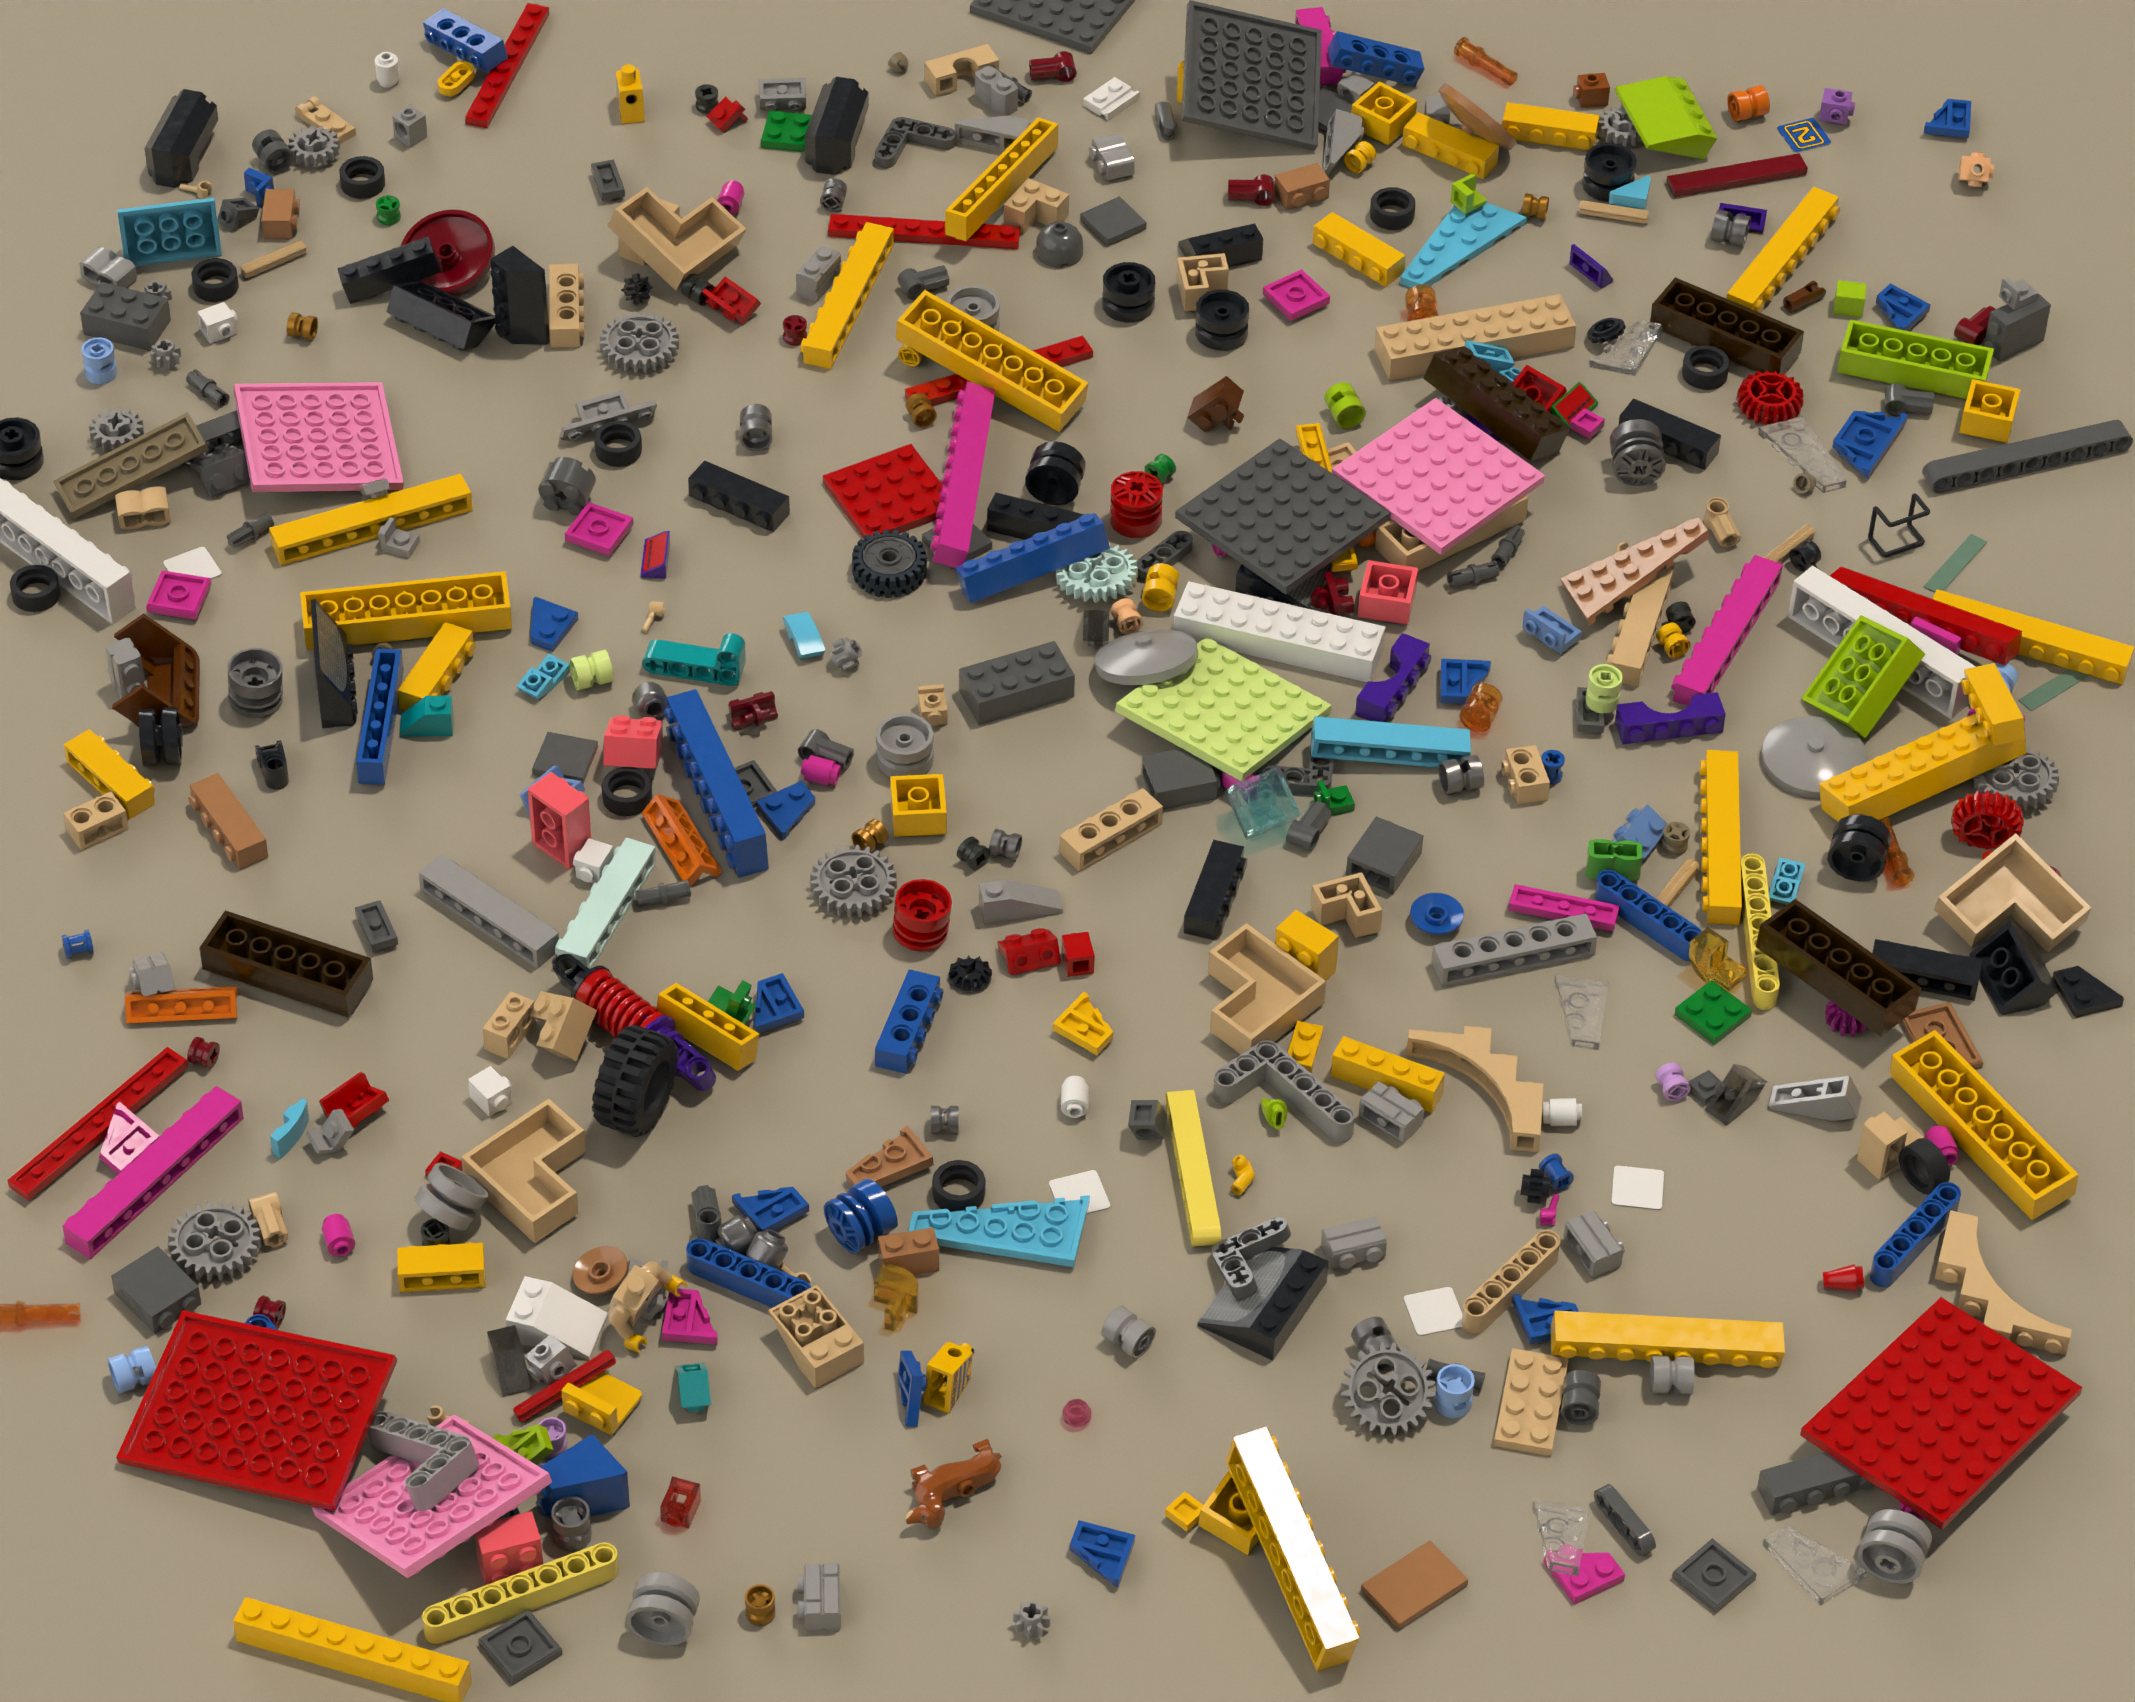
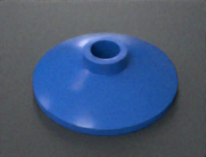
[1410,893,1464,935]

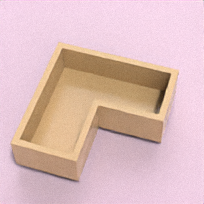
[608,187,746,291]
[1934,833,2091,952]
[1208,923,1326,1054]
[461,1098,586,1243]

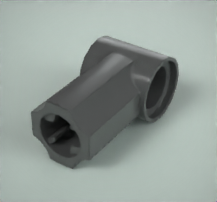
[897,265,949,300]
[1885,383,1934,416]
[798,729,854,770]
[1286,801,1331,851]
[691,1185,722,1243]

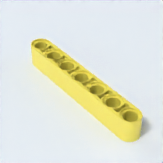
[1741,853,1780,1010]
[1165,1090,1221,1247]
[422,1543,619,1644]

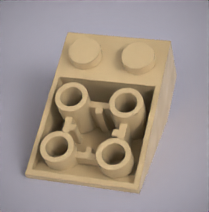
[768,1285,864,1389]

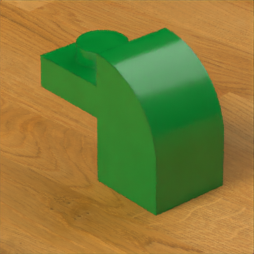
[707,980,757,1025]

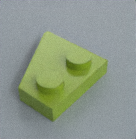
[492,1424,554,1465]

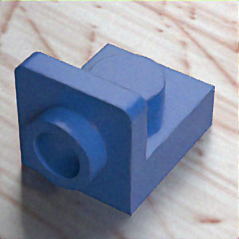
[244,168,274,208]

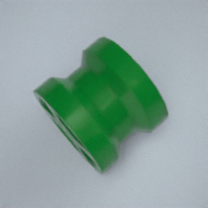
[376,195,401,225]
[1144,453,1176,484]

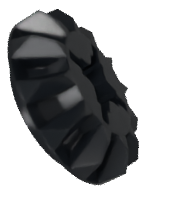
[1587,318,1626,344]
[949,955,992,992]

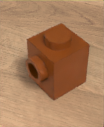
[1573,73,1610,108]

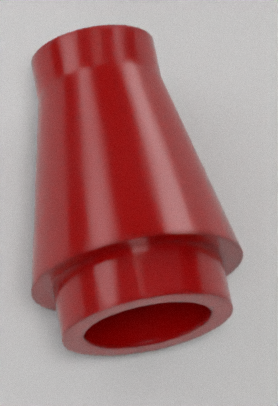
[1823,1264,1864,1292]

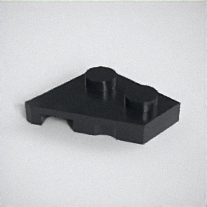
[2052,966,2124,1018]

